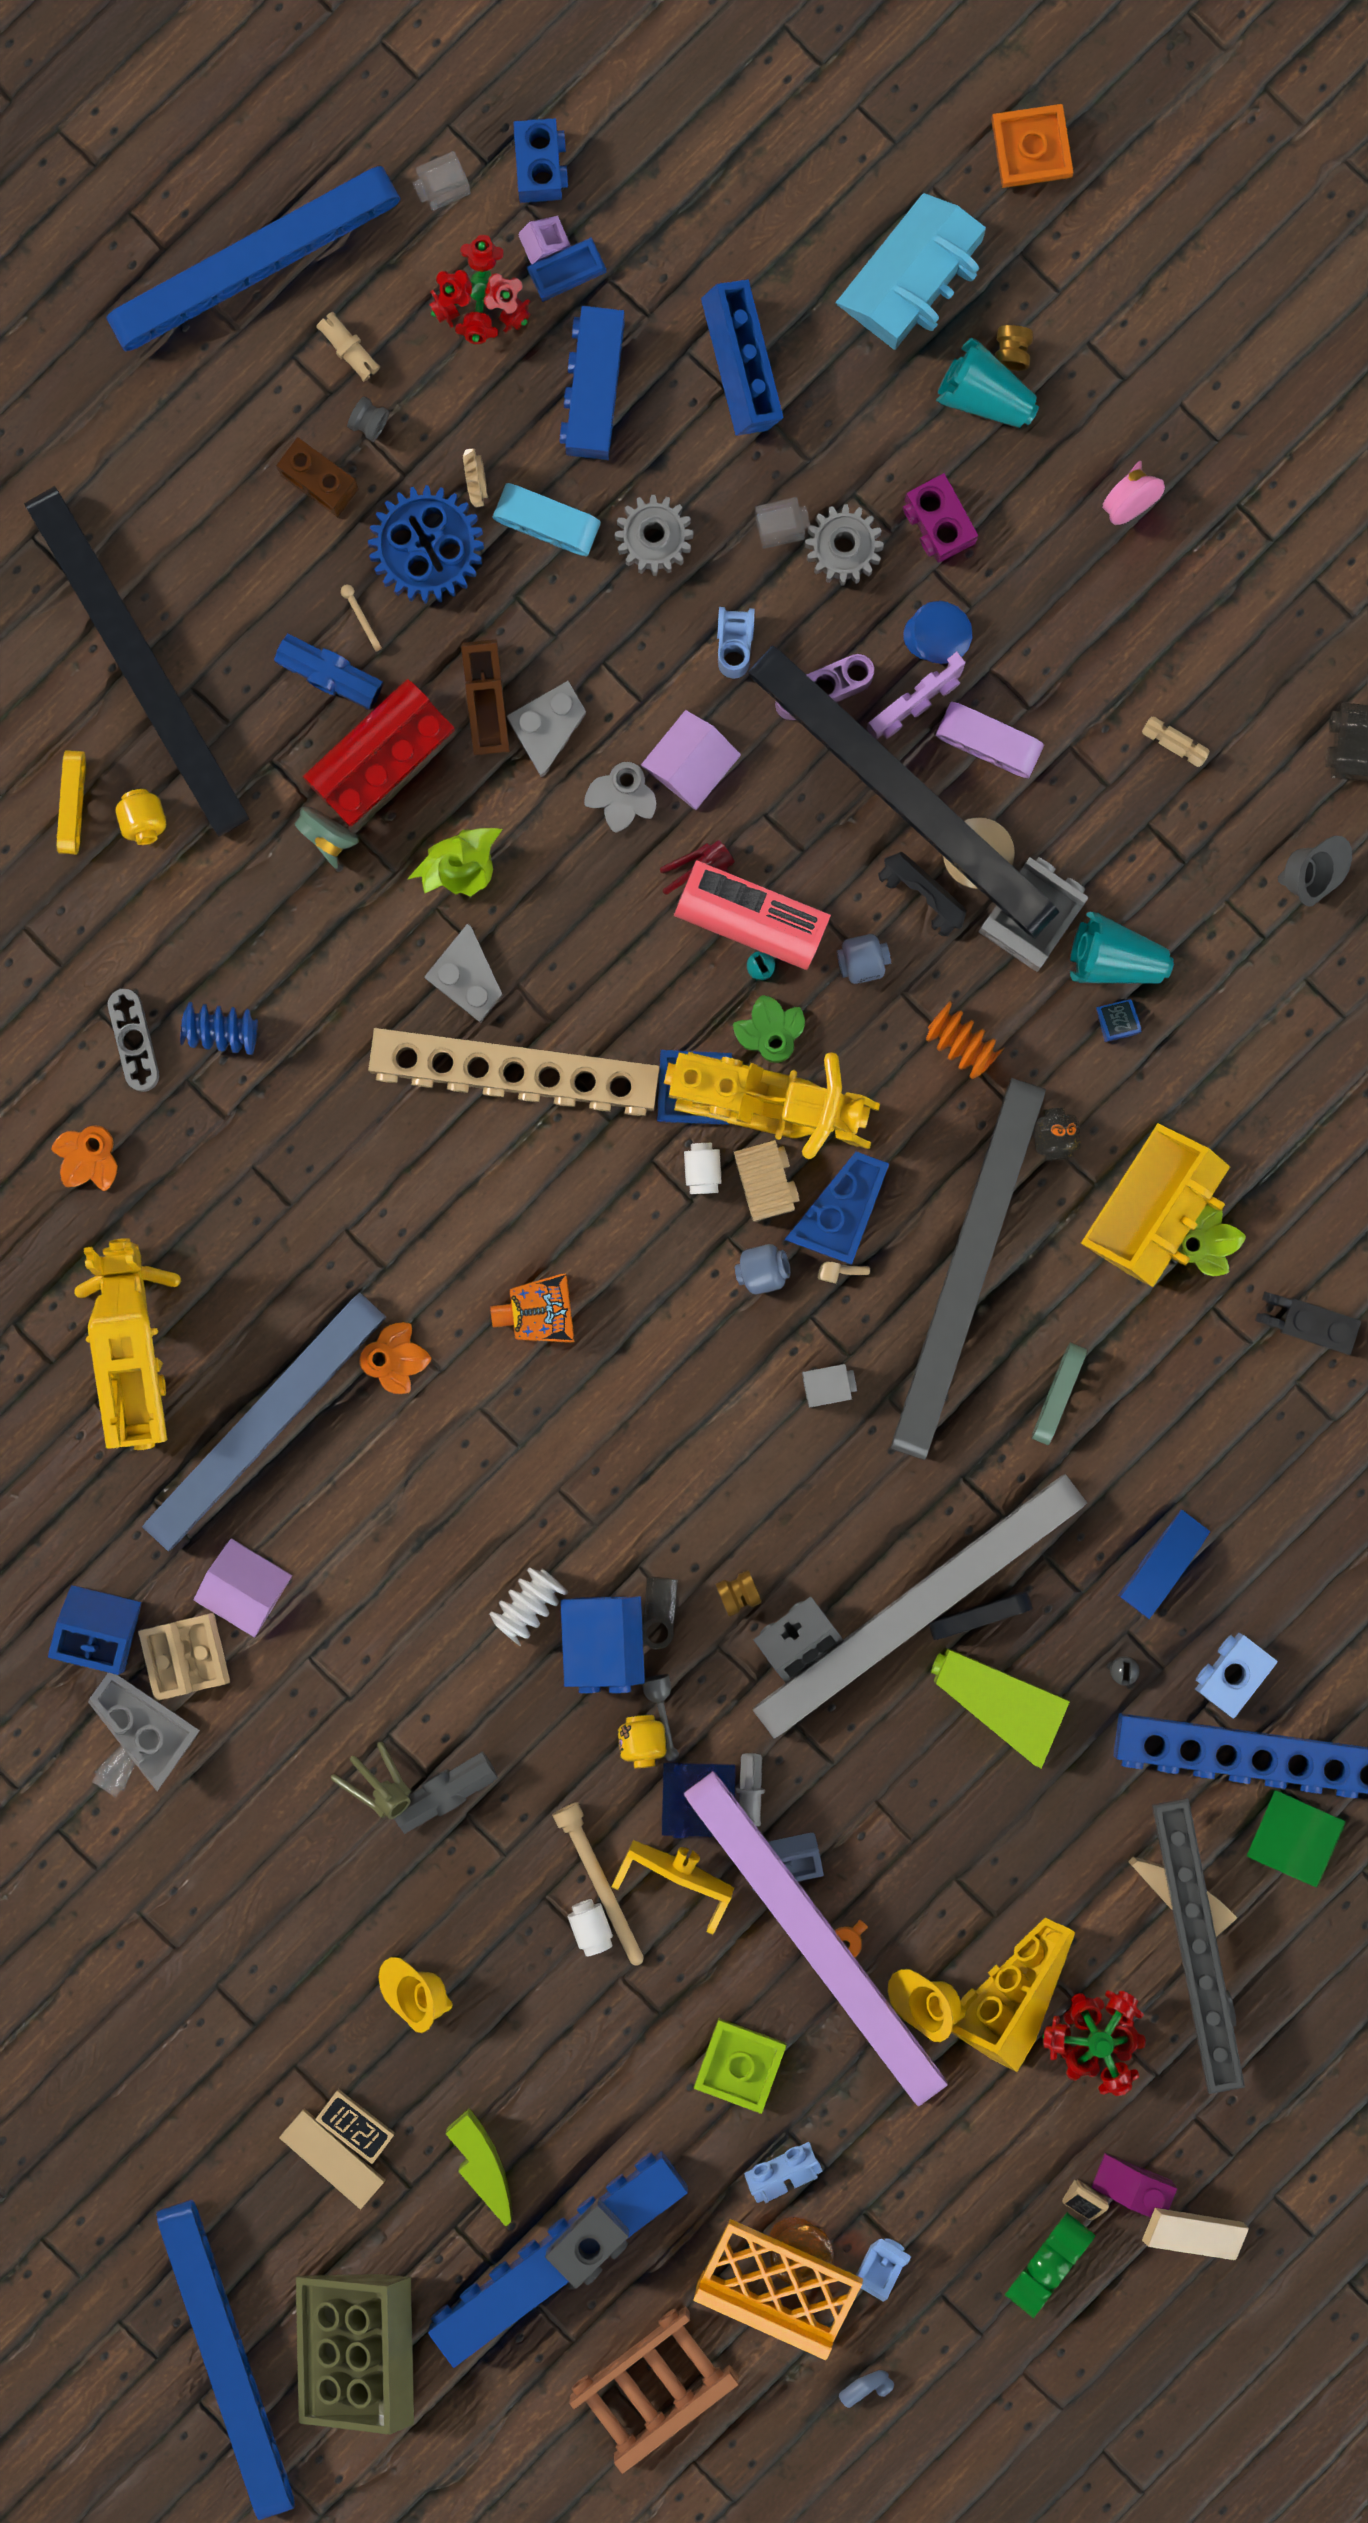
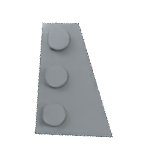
[88,1673,200,1792]

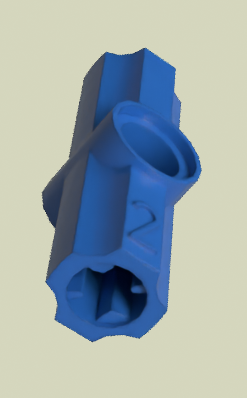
[274,633,384,711]

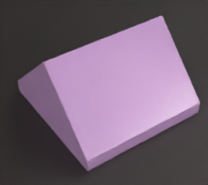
[641,710,741,810]
[194,1538,293,1638]

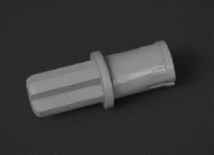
[736,1753,765,1826]

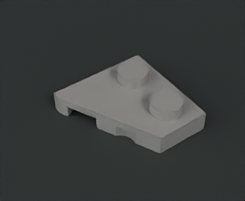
[506,681,586,777]

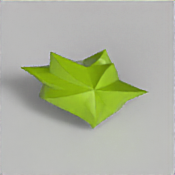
[408,828,503,897]

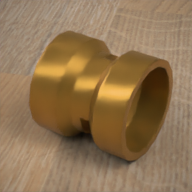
[995,325,1033,371]
[716,1570,762,1617]

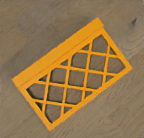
[693,2219,863,2360]

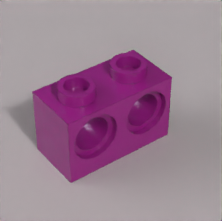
[903,473,978,563]

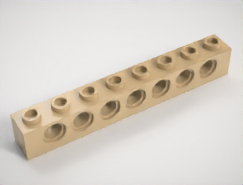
[368,1028,660,1116]

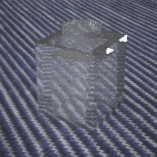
[413,151,471,211]
[755,497,810,549]

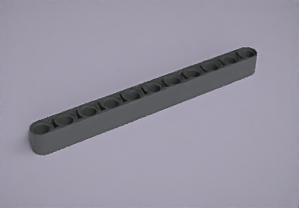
[890,1078,1046,1460]

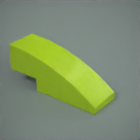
[446,2108,513,2226]

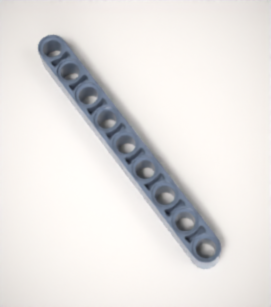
[142,1293,386,1552]

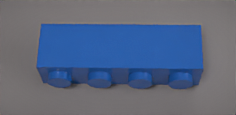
[701,279,784,436]
[560,306,625,460]

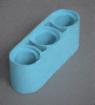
[492,483,601,556]

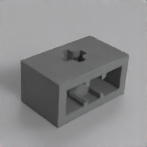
[753,1596,844,1684]

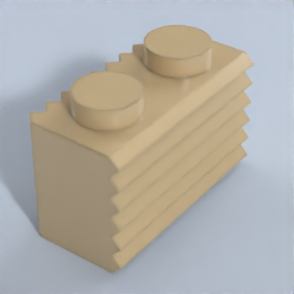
[734,1140,800,1222]

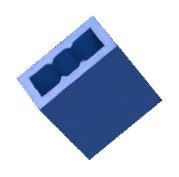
[561,1596,645,1693]

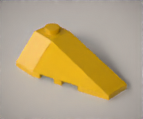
[951,1918,1075,2072]

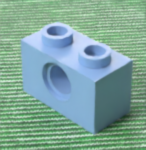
[1195,1633,1278,1719]

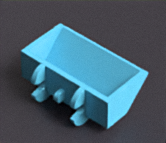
[835,193,986,350]

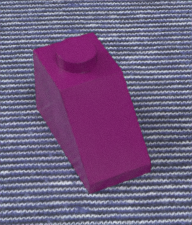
[1091,2153,1177,2218]

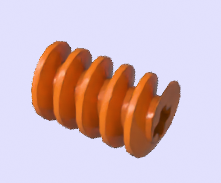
[926,1001,1005,1079]

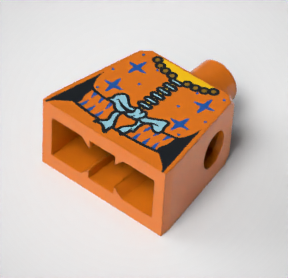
[490,1273,575,1343]

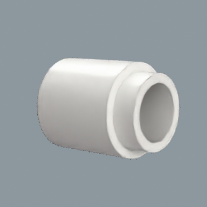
[684,1143,722,1194]
[567,1899,613,1956]

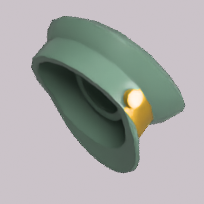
[294,807,358,869]

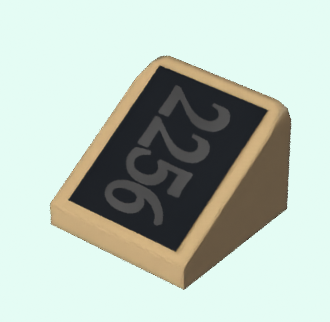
[1062,2179,1109,2220]

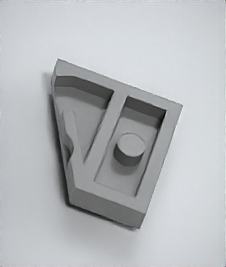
[424,924,503,1023]

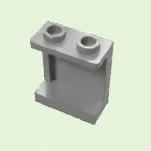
[979,857,1089,972]

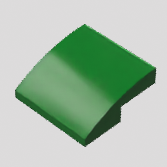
[1247,1790,1346,1888]

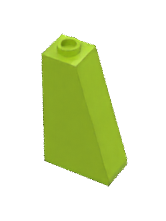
[931,1648,1070,1769]

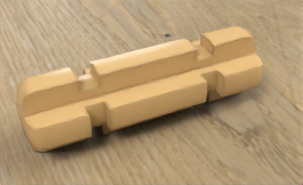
[1142,717,1210,767]

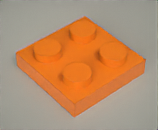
[991,104,1074,188]

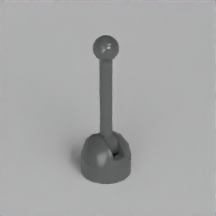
[642,1674,679,1762]

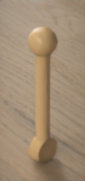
[341,585,382,652]

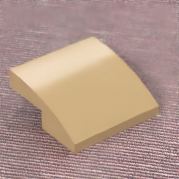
[138,1613,230,1701]

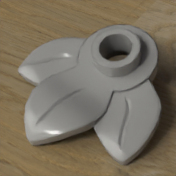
[584,762,656,833]

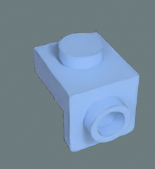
[856,2238,911,2302]

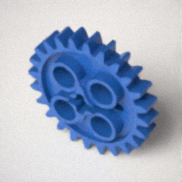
[368,485,484,604]

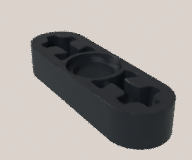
[929,1591,1033,1640]

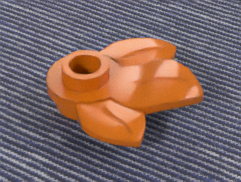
[51,1125,118,1191]
[359,1322,431,1394]

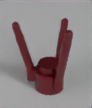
[660,840,735,895]

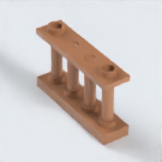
[569,2306,739,2474]

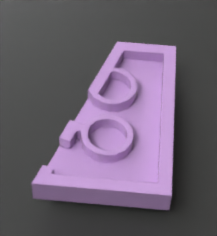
[867,652,965,739]

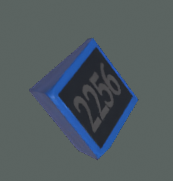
[1096,999,1142,1042]

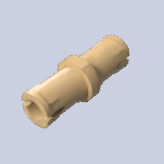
[316,312,381,382]

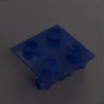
[662,1763,735,1838]

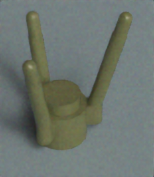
[331,1742,411,1819]

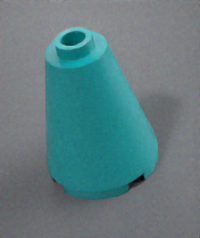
[936,338,1039,428]
[1070,912,1174,984]

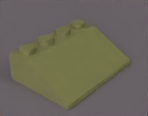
[296,2274,414,2435]

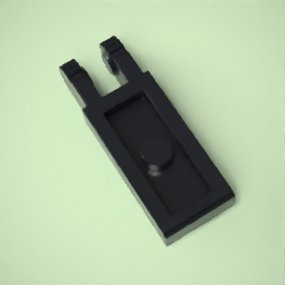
[1255,1292,1361,1355]

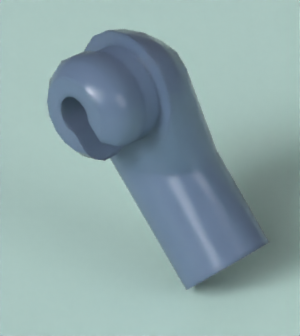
[839,2370,894,2408]

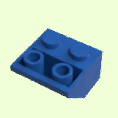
[48,1585,142,1675]

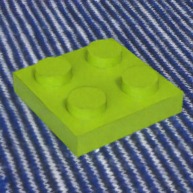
[694,2018,787,2114]

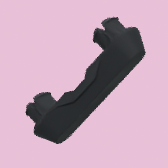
[878,852,967,936]

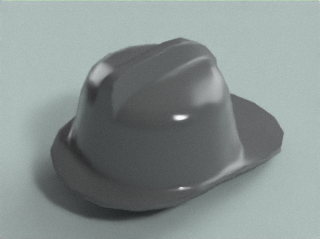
[1278,835,1352,906]

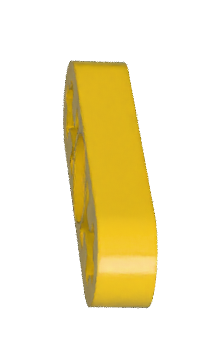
[57,750,86,855]

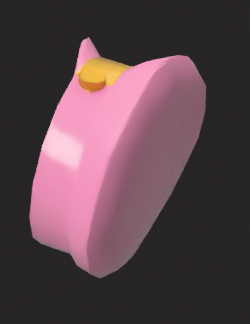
[1102,461,1165,525]

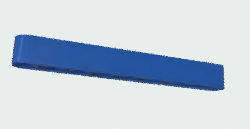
[106,166,401,351]
[156,2200,295,2520]

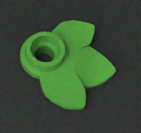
[733,995,805,1063]

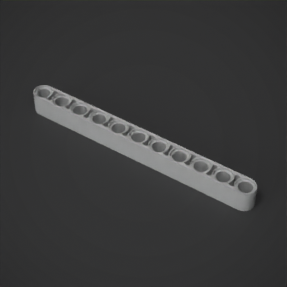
[752,1474,1087,1738]

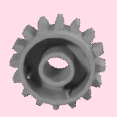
[615,495,693,576]
[805,504,884,586]

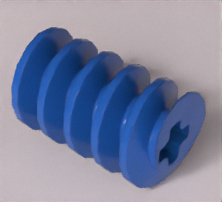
[180,1002,258,1055]

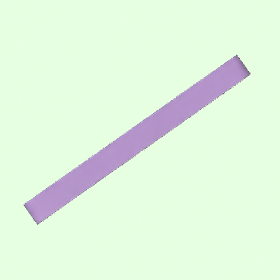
[684,1771,948,2106]

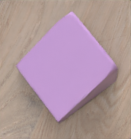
[519,216,571,264]

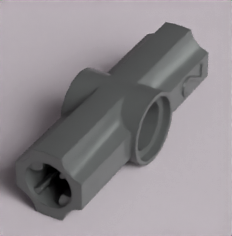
[394,1751,498,1834]

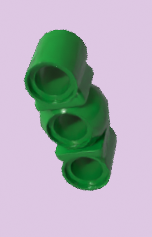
[1005,2212,1096,2318]

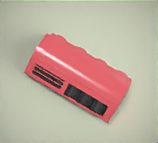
[673,860,831,970]

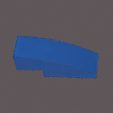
[1117,1509,1210,1619]

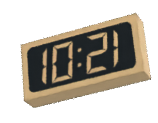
[315,2089,395,2164]

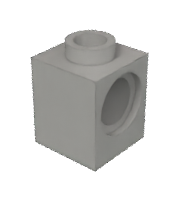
[802,1364,857,1408]

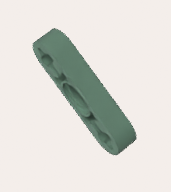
[1031,1342,1087,1445]

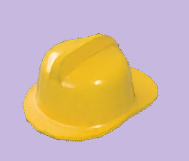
[379,1957,453,2033]
[888,1969,967,2042]

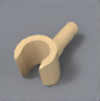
[818,1262,870,1284]

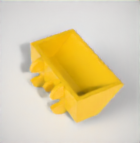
[1081,1123,1230,1287]

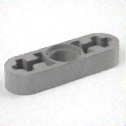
[108,989,159,1092]

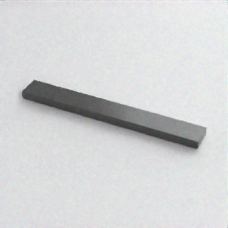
[1152,1798,1245,2094]

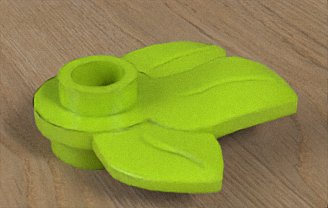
[1177,1205,1246,1276]

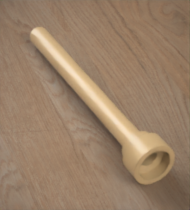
[552,1802,644,1965]

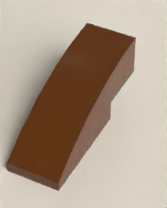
[461,639,509,755]

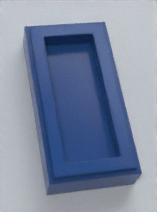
[527,237,607,302]

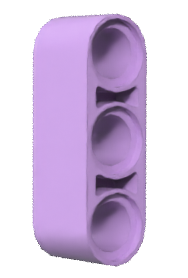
[775,654,874,721]
[935,702,1044,778]

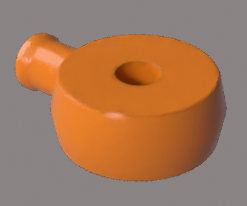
[834,1919,868,1958]

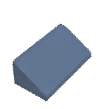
[753,1833,824,1891]

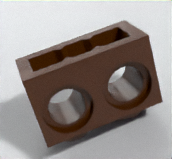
[276,437,359,518]

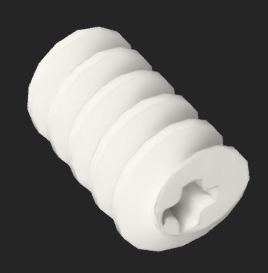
[489,1567,568,1646]

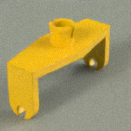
[611,1840,734,1935]

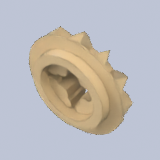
[463,448,488,507]

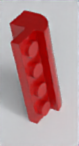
[302,679,455,828]

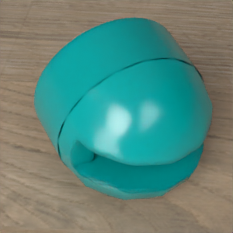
[747,951,775,980]

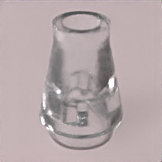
[92,1745,135,1797]

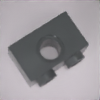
[545,2198,629,2289]

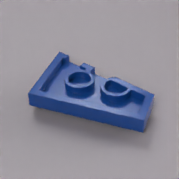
[784,1151,889,1265]

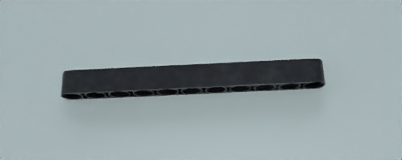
[24,486,250,837]
[747,646,1060,939]

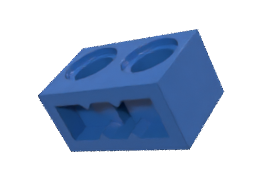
[513,118,568,203]

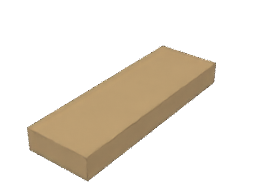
[279,2108,385,2210]
[1142,2208,1249,2260]

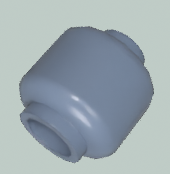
[837,934,891,984]
[735,1244,791,1295]

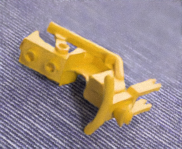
[664,1051,880,1159]
[74,1238,181,1450]

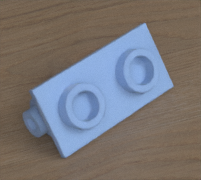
[744,2142,823,2203]

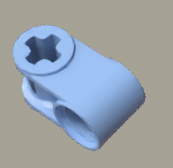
[717,607,755,679]

